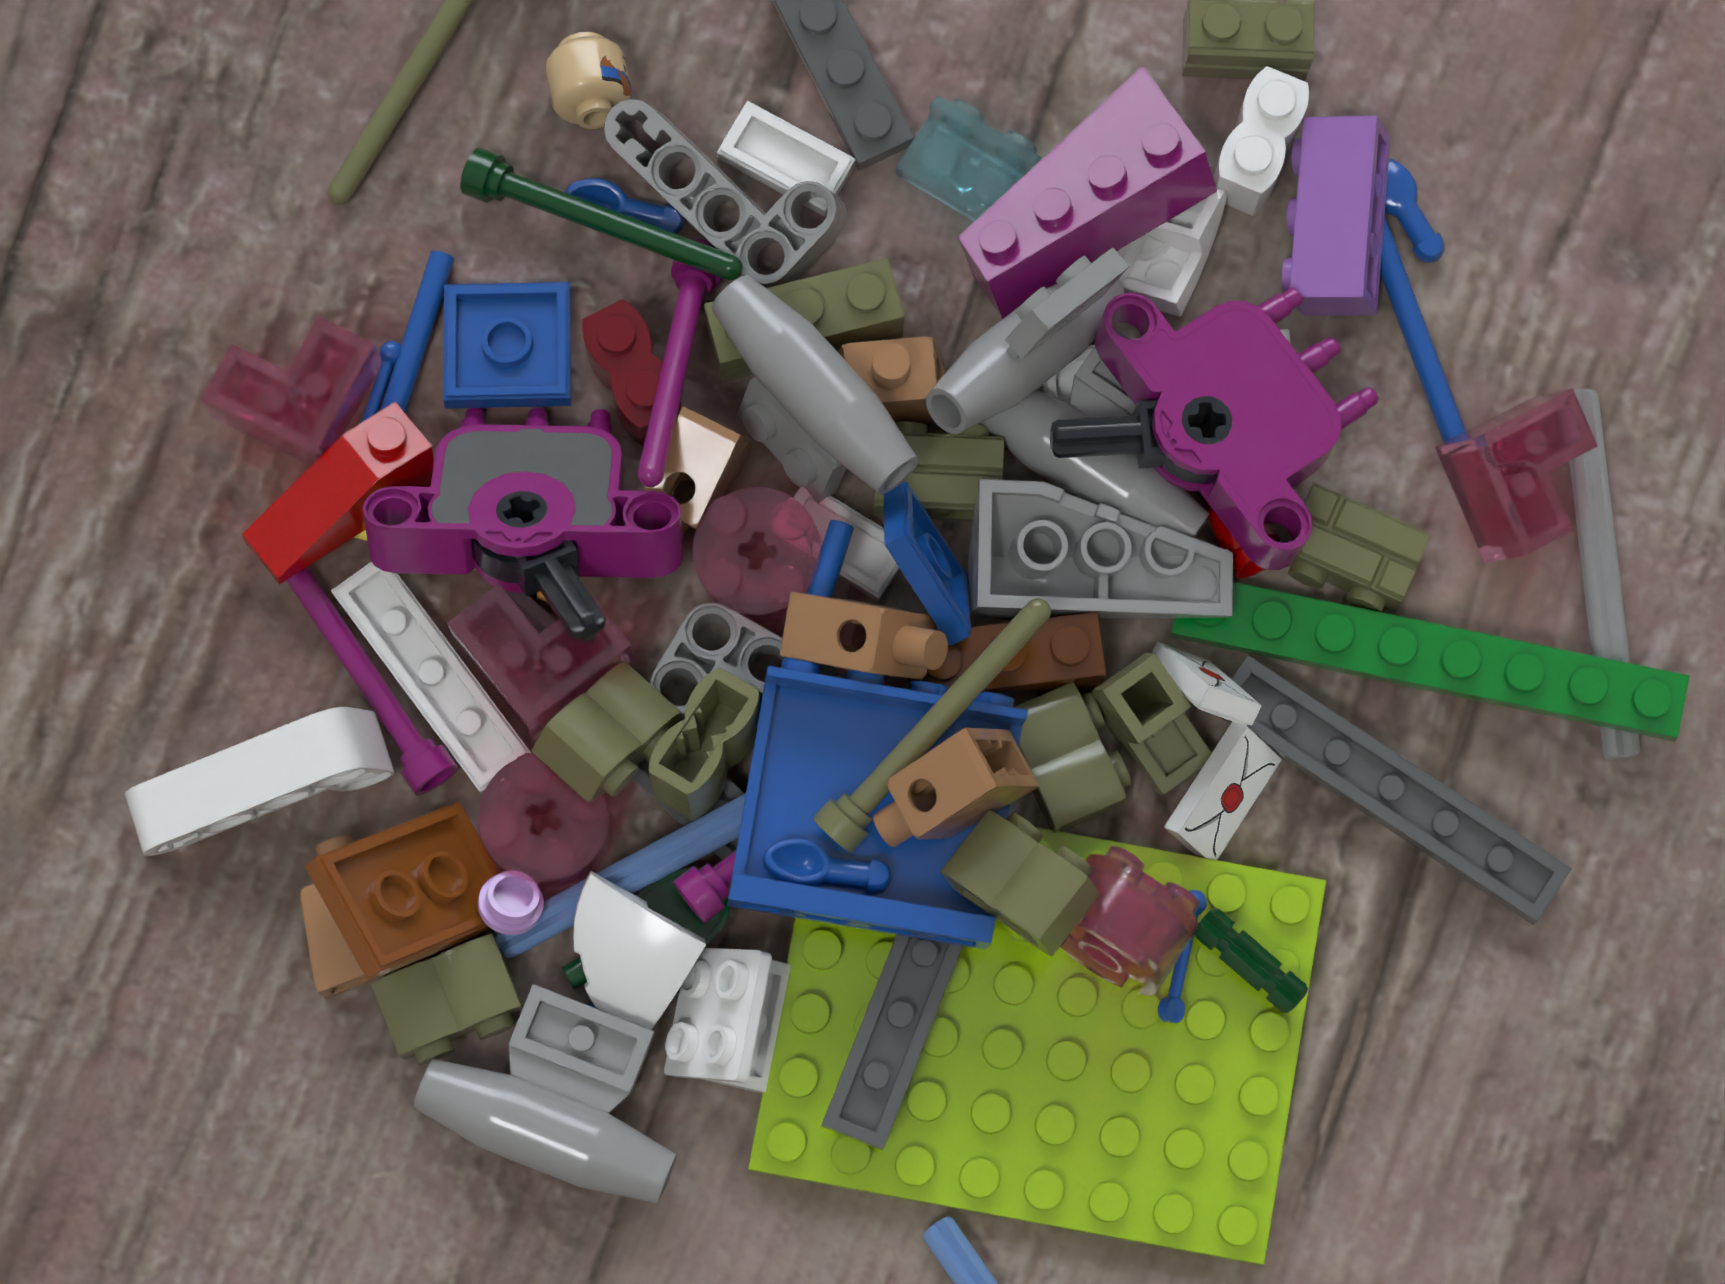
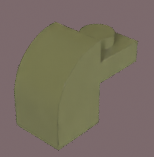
[1092,653,1212,795]

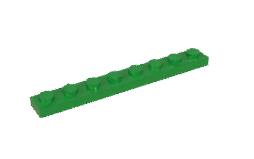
[1171,582,1690,742]

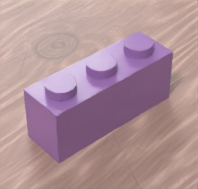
[1282,116,1391,316]

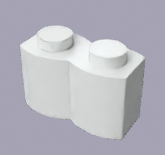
[1213,66,1309,216]

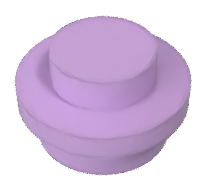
[478,871,544,935]

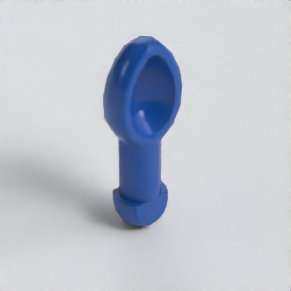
[1385,158,1445,263]
[565,178,685,234]
[762,839,892,893]

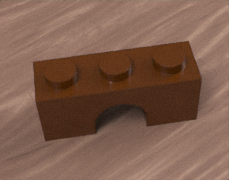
[908,612,1106,696]

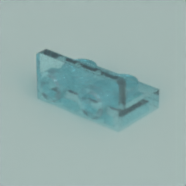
[896,96,1042,222]

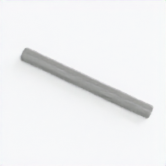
[1562,389,1640,760]

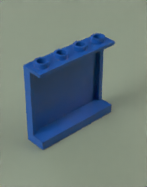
[727,659,1028,950]

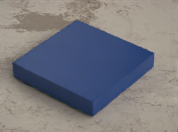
[443,282,571,409]
[883,481,971,646]

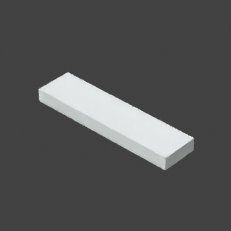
[331,562,534,796]

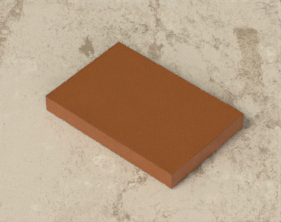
[304,801,500,981]

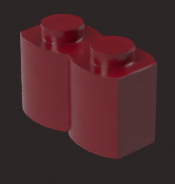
[582,299,682,447]

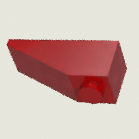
[242,402,434,585]

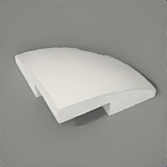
[1117,188,1227,317]
[573,871,706,1030]

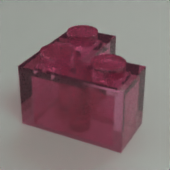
[201,316,382,466]
[1435,388,1598,563]
[447,584,633,738]

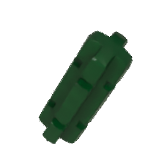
[1194,908,1308,1013]

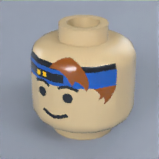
[546,32,632,129]

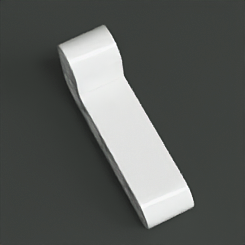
[125,707,395,856]

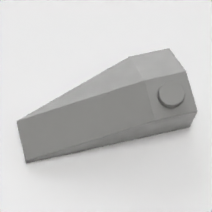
[968,479,1233,619]

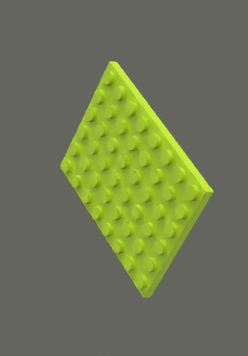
[748,827,1326,1266]

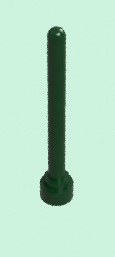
[460,147,743,280]

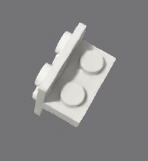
[664,948,791,1093]

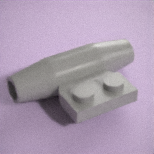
[926,247,1130,434]
[712,275,918,504]
[981,327,1210,538]
[413,984,677,1204]

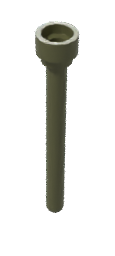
[327,0,474,205]
[813,598,1051,853]

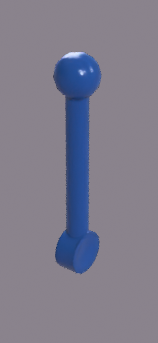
[361,341,401,423]
[1158,890,1207,1023]

